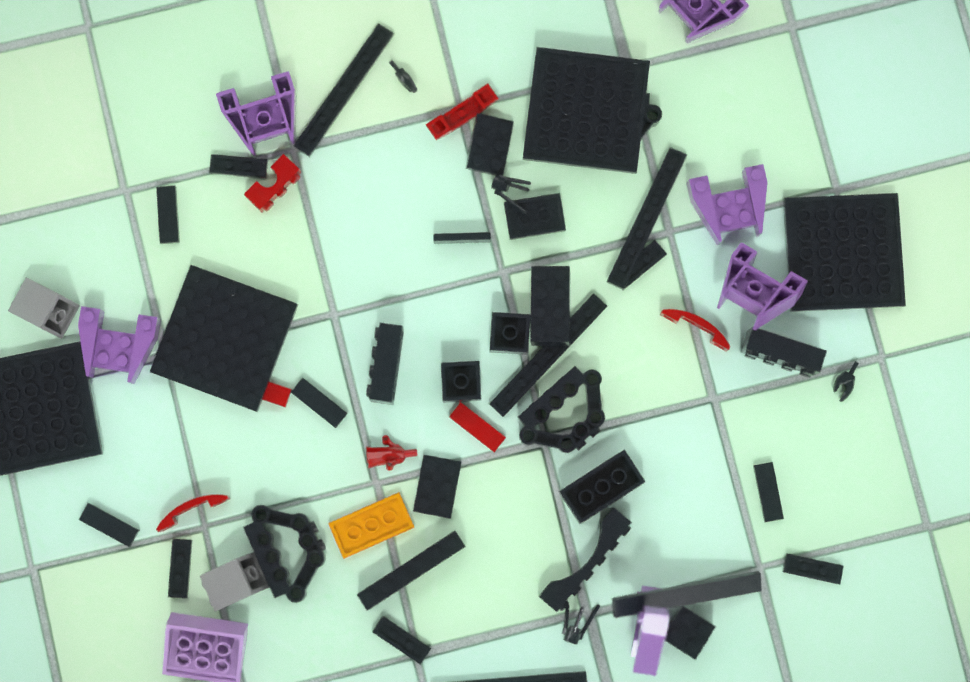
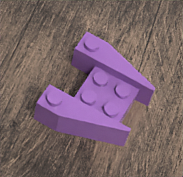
[658,0,750,43]
[216,71,296,156]
[686,164,768,245]
[717,242,807,330]
[78,306,161,384]
[631,585,669,676]

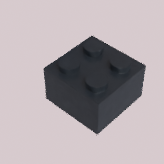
[489,312,531,355]
[441,361,481,403]
[664,606,716,660]

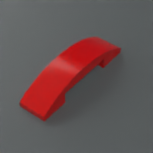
[425,84,499,140]
[660,309,731,352]
[156,494,231,533]

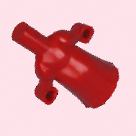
[366,435,418,471]

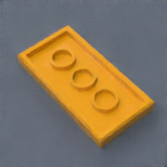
[328,492,415,559]

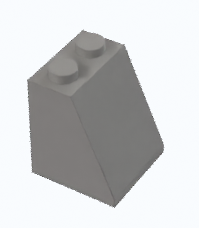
[8,277,80,339]
[200,552,270,611]

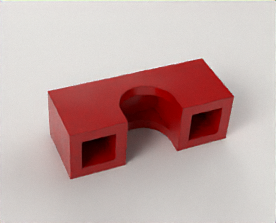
[244,154,302,213]

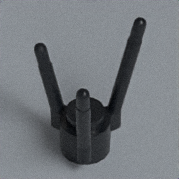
[491,174,531,214]
[562,604,600,645]

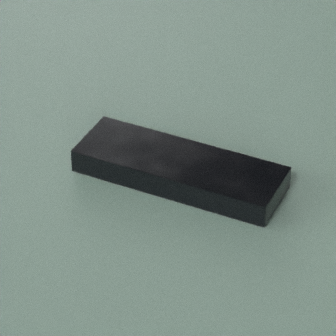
[209,154,268,179]
[156,186,180,244]
[433,232,491,244]
[625,240,667,289]
[291,378,348,428]
[753,462,784,522]
[79,503,140,547]
[168,539,193,598]
[782,553,844,585]
[372,616,431,665]

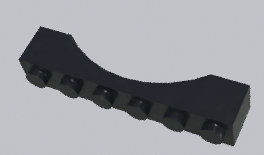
[538,507,632,612]
[356,530,466,611]

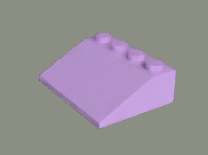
[162,612,248,682]

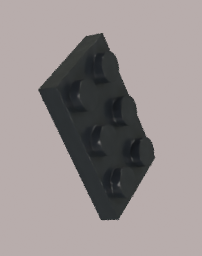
[465,113,514,176]
[504,193,566,240]
[413,455,462,519]

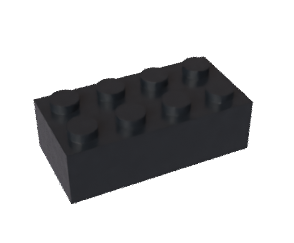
[530,266,571,346]
[366,323,404,405]
[741,327,827,378]
[559,449,645,524]

